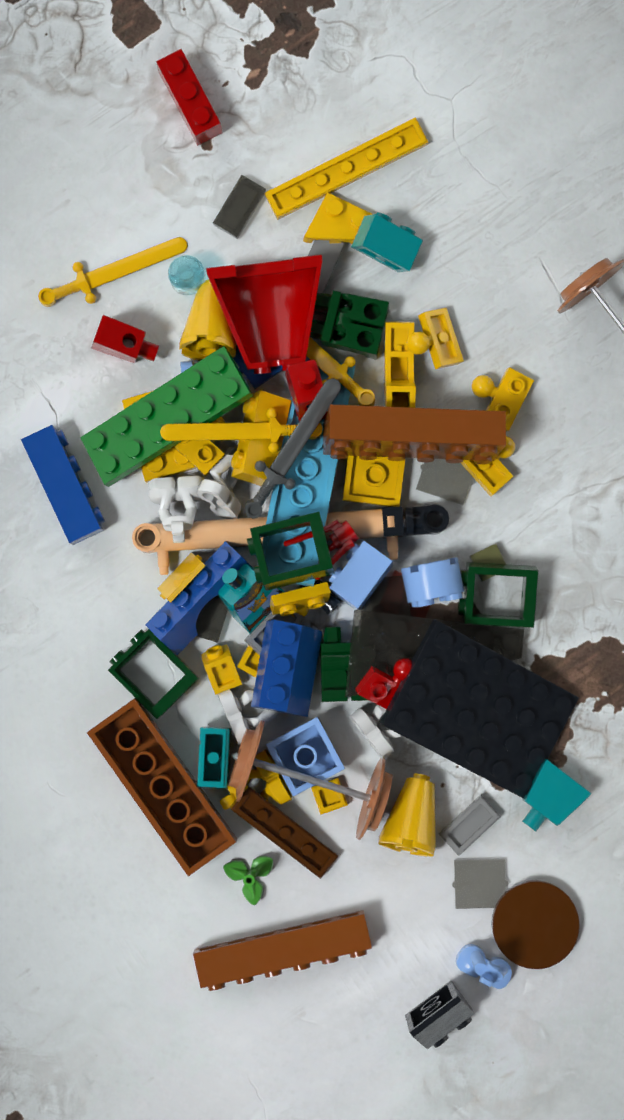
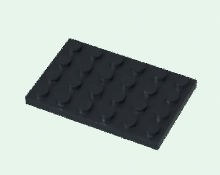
[379,619,579,799]

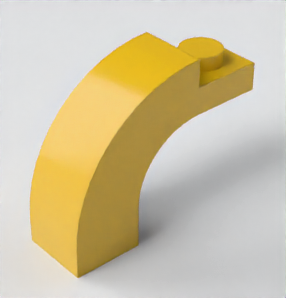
[384,321,416,408]

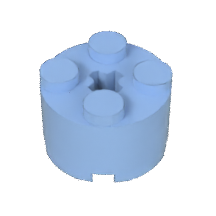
[401,557,464,607]

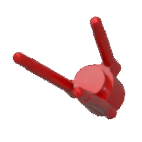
[283,519,359,580]

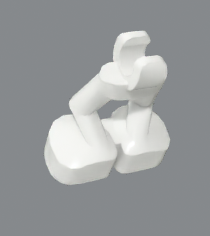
[197,447,241,519]
[148,476,204,543]
[217,689,281,746]
[349,705,402,759]

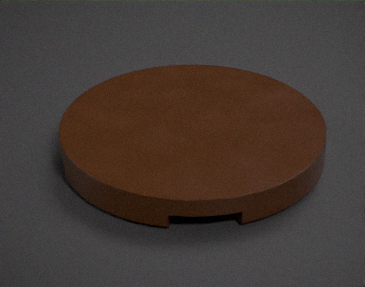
[491,880,579,969]

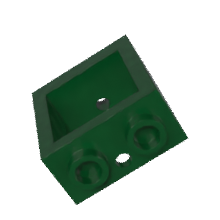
[247,512,335,591]
[458,562,538,628]
[108,629,199,719]

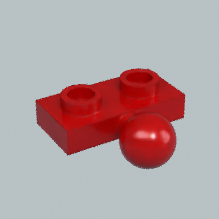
[355,658,412,709]

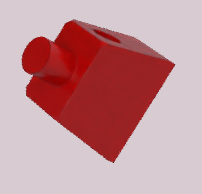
[91,315,159,363]
[285,360,327,422]

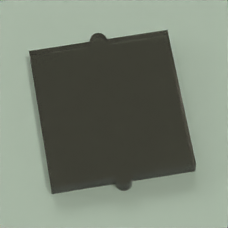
[416,459,473,505]
[360,576,411,626]
[452,859,508,909]

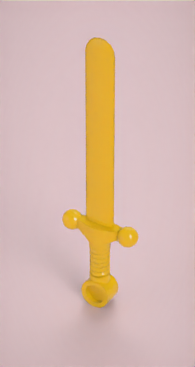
[38,237,188,307]
[306,337,375,406]
[160,408,323,453]

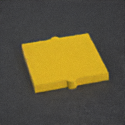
[157,552,206,603]

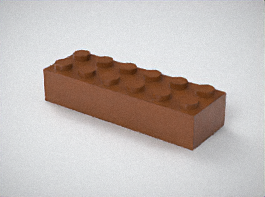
[323,404,506,464]
[87,698,237,876]

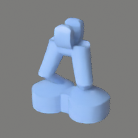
[456,944,512,989]

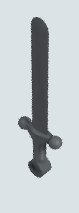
[245,378,341,519]

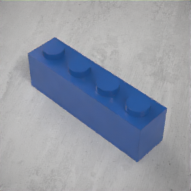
[21,425,105,545]

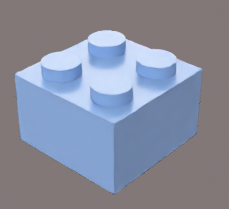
[329,541,393,612]
[266,716,345,796]

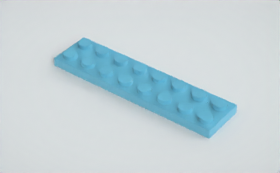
[262,357,355,587]

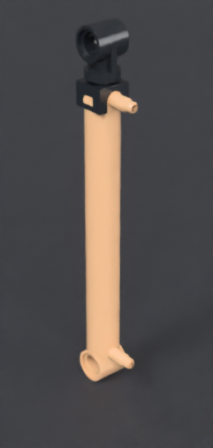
[132,504,449,575]

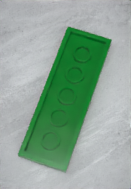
[80,346,253,487]

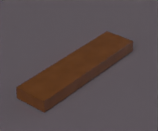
[230,785,338,879]

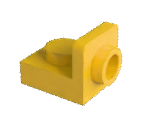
[201,644,242,695]

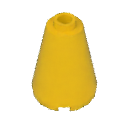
[179,280,237,361]
[378,773,436,857]

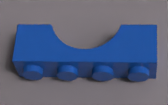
[145,541,252,655]

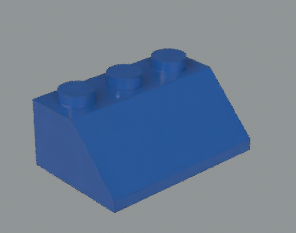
[251,620,323,717]

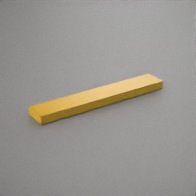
[264,117,428,220]

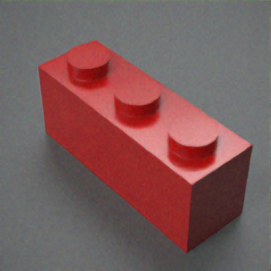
[156,49,222,146]

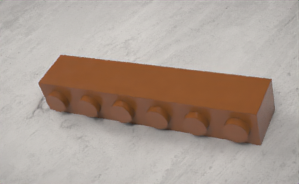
[193,910,372,991]

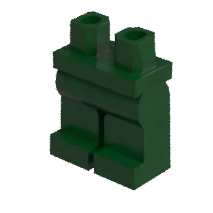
[310,290,389,360]
[321,626,375,702]

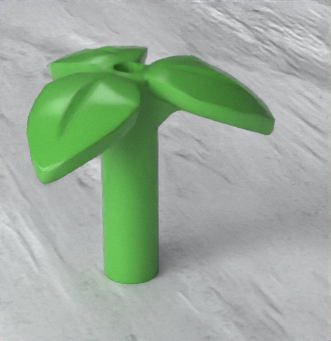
[223,856,273,905]

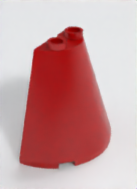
[206,255,323,374]

